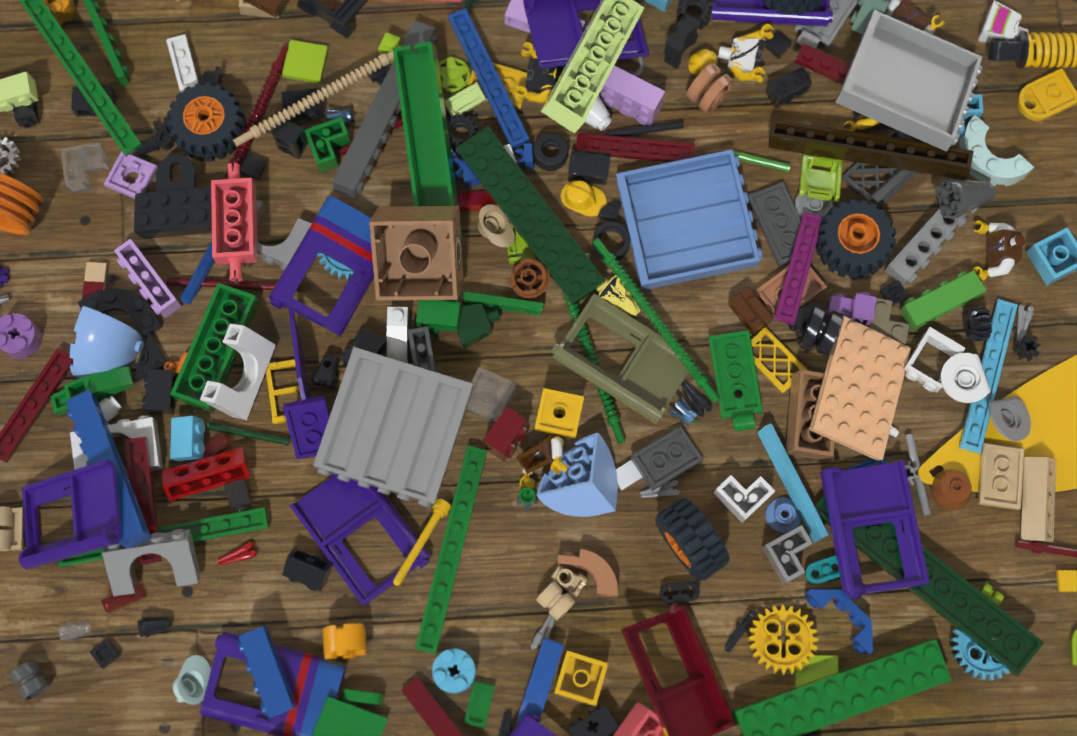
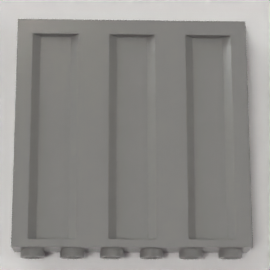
[313,347,474,508]

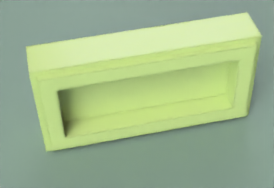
[444,82,487,118]

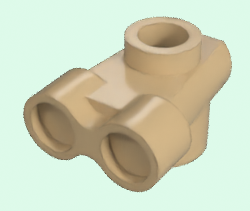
[551,565,588,599]

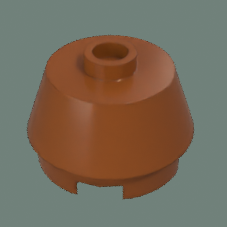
[510,259,550,298]
[931,469,972,510]

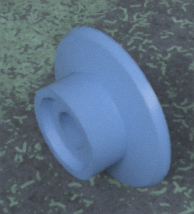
[765,497,802,534]

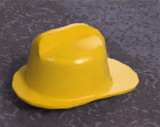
[560,180,607,217]

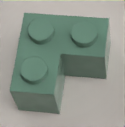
[850,0,890,34]

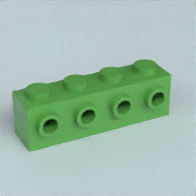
[900,270,986,331]

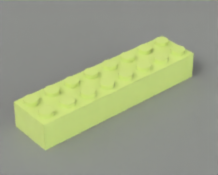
[541,0,644,133]

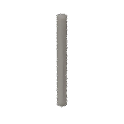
[905,434,931,516]

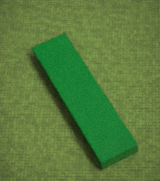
[463,292,544,316]

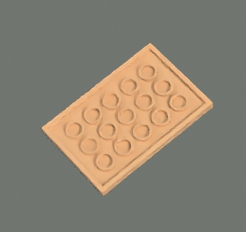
[809,316,911,461]

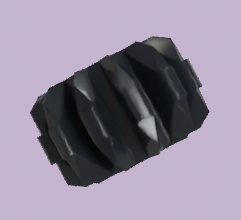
[963,307,993,341]

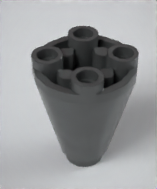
[935,178,996,218]

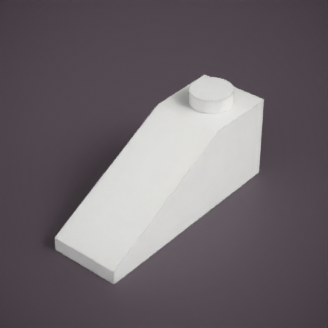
[387,307,410,364]

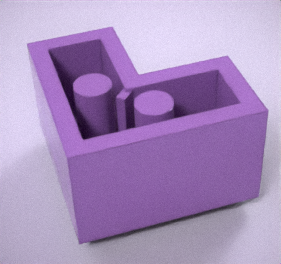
[825,292,877,327]

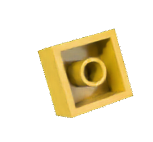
[554,651,608,706]

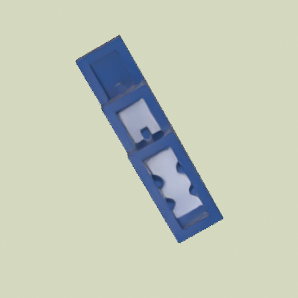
[516,637,564,724]

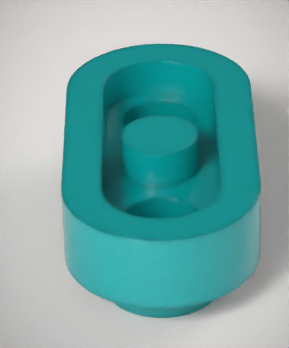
[804,556,840,585]

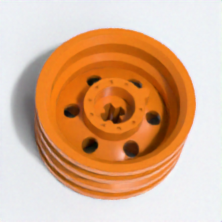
[0,173,44,235]

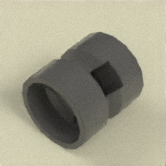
[9,660,50,701]

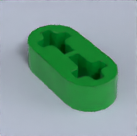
[342,689,384,705]

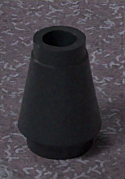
[137,617,170,638]

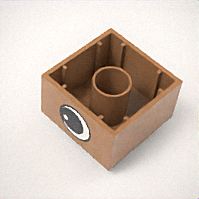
[369,206,464,300]

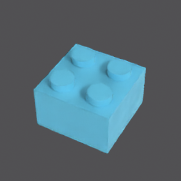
[1026,227,1077,286]

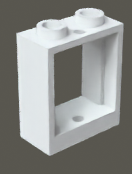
[904,327,965,393]

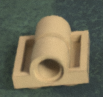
[0,507,25,552]

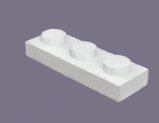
[166,34,198,93]

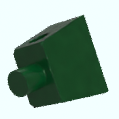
[457,303,500,350]

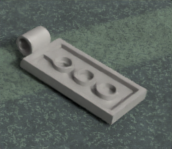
[794,0,859,49]

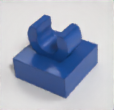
[515,143,535,169]

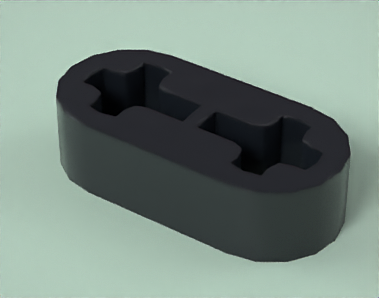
[659,582,700,604]

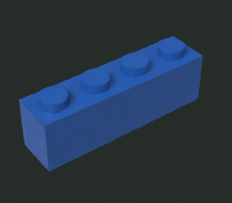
[238,626,297,718]

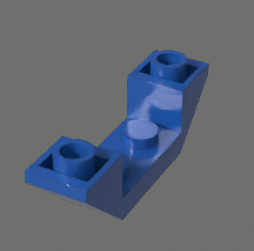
[804,589,873,655]

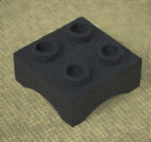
[663,15,701,69]

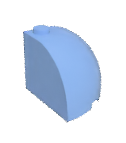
[69,306,144,379]
[537,433,618,517]

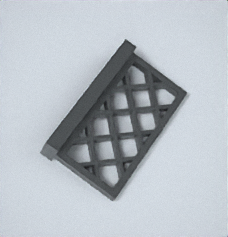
[842,129,918,209]

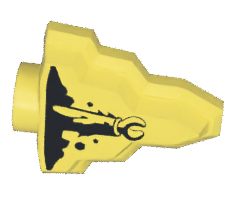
[596,274,640,317]

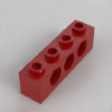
[162,447,250,501]

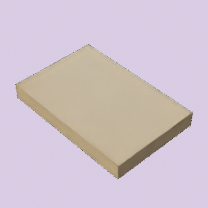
[977,443,1024,510]

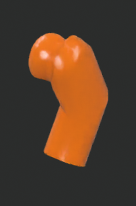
[164,351,188,374]

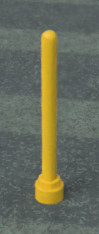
[393,499,451,586]

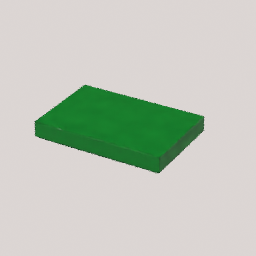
[311,695,388,736]

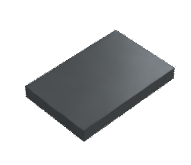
[630,426,704,491]

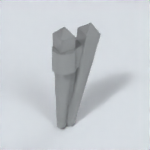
[1017,304,1034,341]
[640,480,681,498]
[530,614,555,651]

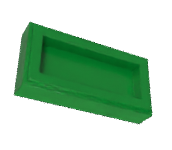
[464,681,495,728]

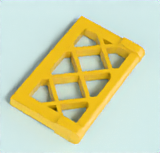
[751,327,808,394]

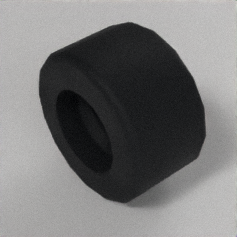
[533,132,568,171]

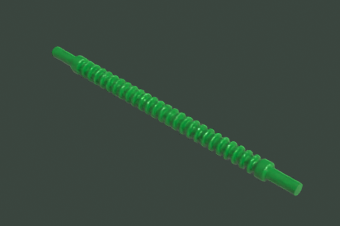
[592,238,720,403]
[561,292,626,444]

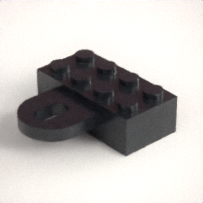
[134,154,212,239]

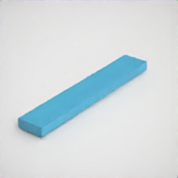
[757,424,829,543]

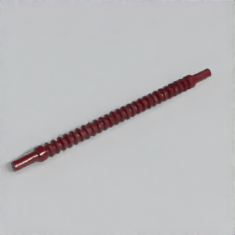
[223,46,289,180]

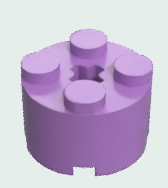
[0,314,42,359]

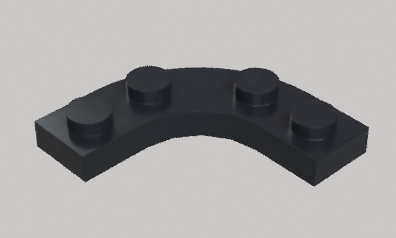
[78,288,162,337]

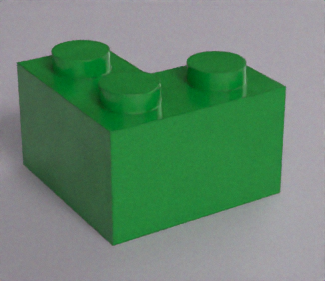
[304,117,351,173]
[416,300,461,335]

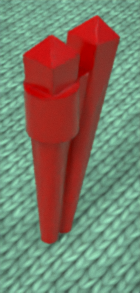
[217,542,257,566]

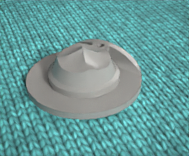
[989,397,1031,441]

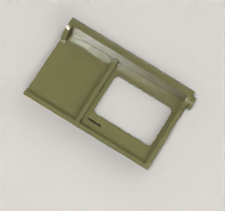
[551,294,697,424]

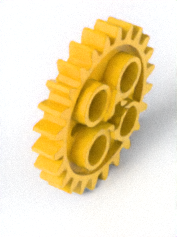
[748,605,818,675]

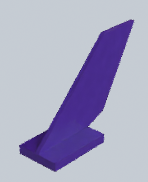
[283,308,329,459]

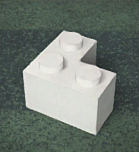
[714,475,775,523]

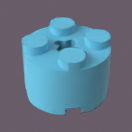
[432,649,476,694]

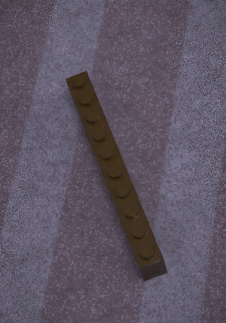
[769,119,974,180]

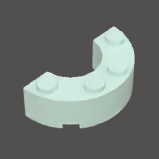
[959,115,1034,186]

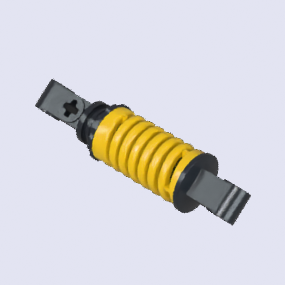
[988,31,1077,69]

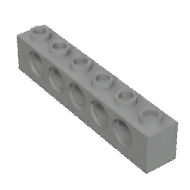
[884,206,980,287]

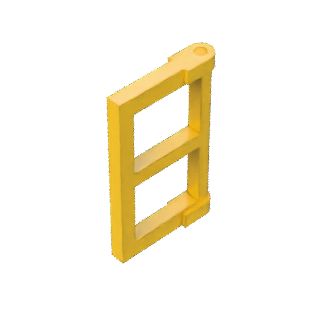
[266,359,302,424]

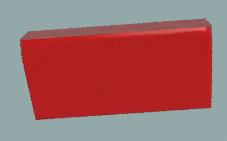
[458,191,497,212]

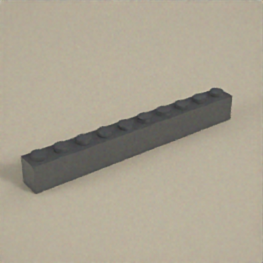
[332,20,438,199]

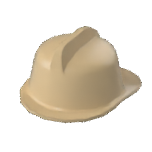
[477,205,515,247]

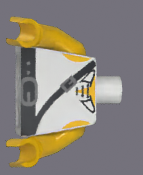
[718,24,774,83]

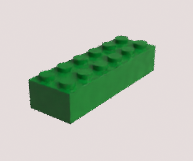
[170,283,260,413]

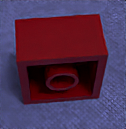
[483,406,528,462]

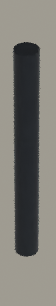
[605,121,684,137]

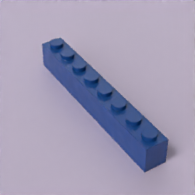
[66,390,151,549]

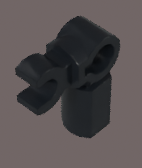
[137,118,175,156]

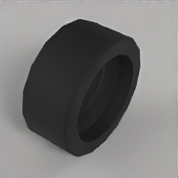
[592,221,631,261]

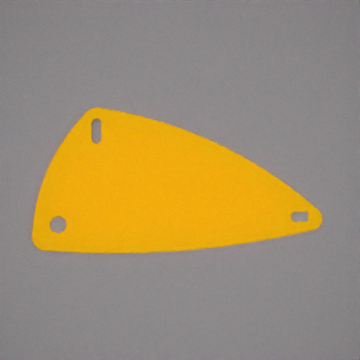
[918,355,1077,492]

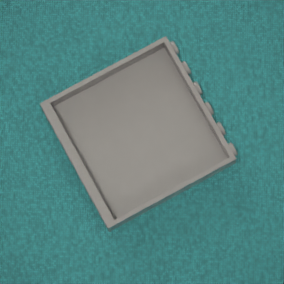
[835,10,983,152]

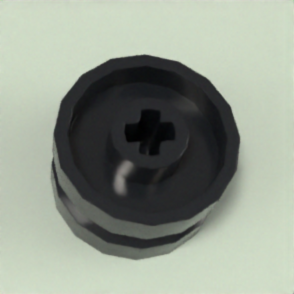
[799,304,843,356]

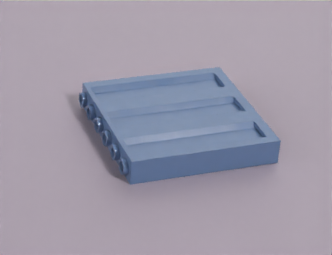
[616,149,762,291]

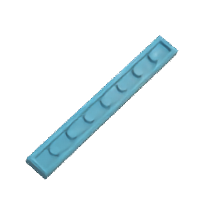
[959,299,1018,454]

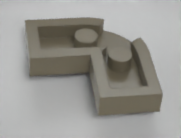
[869,298,909,344]

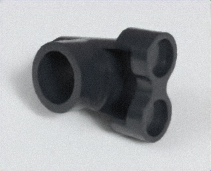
[310,354,339,389]

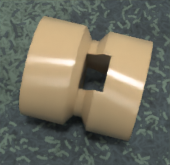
[536,581,576,621]

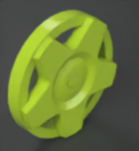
[439,57,470,93]

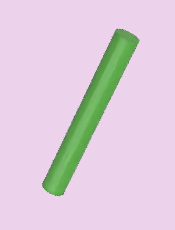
[733,150,790,172]

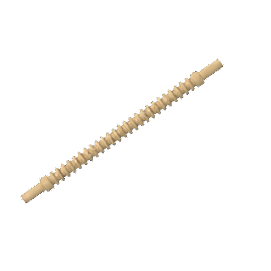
[233,46,402,147]

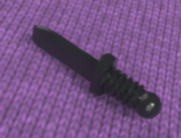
[725,610,757,653]

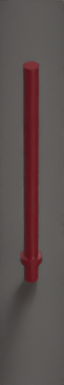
[167,277,300,292]

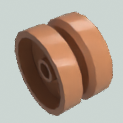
[686,63,735,114]

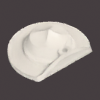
[940,353,991,403]

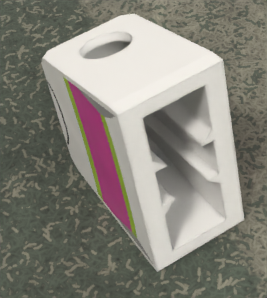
[978,1,1029,43]

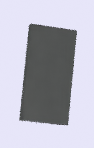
[747,182,816,267]

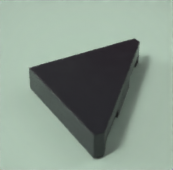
[133,333,166,383]

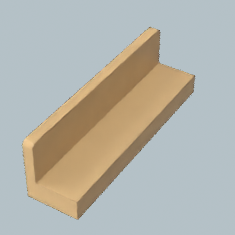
[1021,457,1056,542]

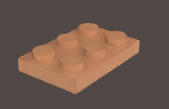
[756,266,827,323]

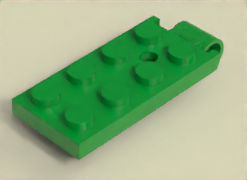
[708,330,763,432]

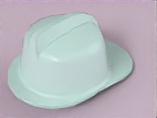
[173,655,211,705]

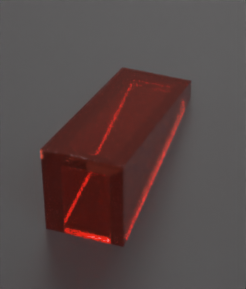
[203,432,232,458]
[101,584,147,614]

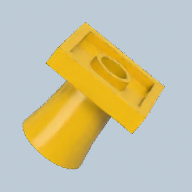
[535,388,584,438]

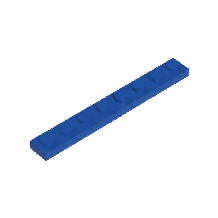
[448,8,529,149]

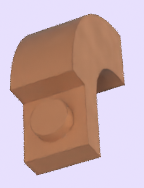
[557,549,618,598]

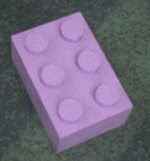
[600,66,665,125]

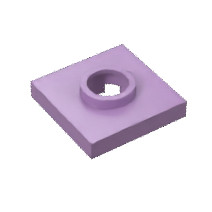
[104,151,158,199]

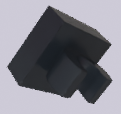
[880,280,908,306]

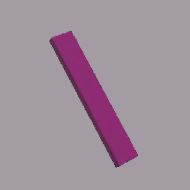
[774,212,823,325]

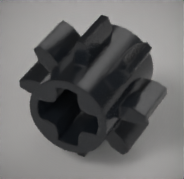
[367,66,389,86]
[1013,335,1041,362]

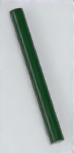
[208,422,290,446]

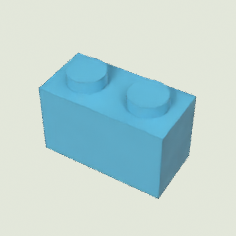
[170,416,205,462]

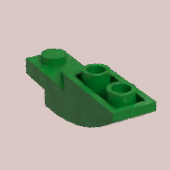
[50,366,134,416]

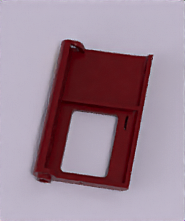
[621,602,738,736]

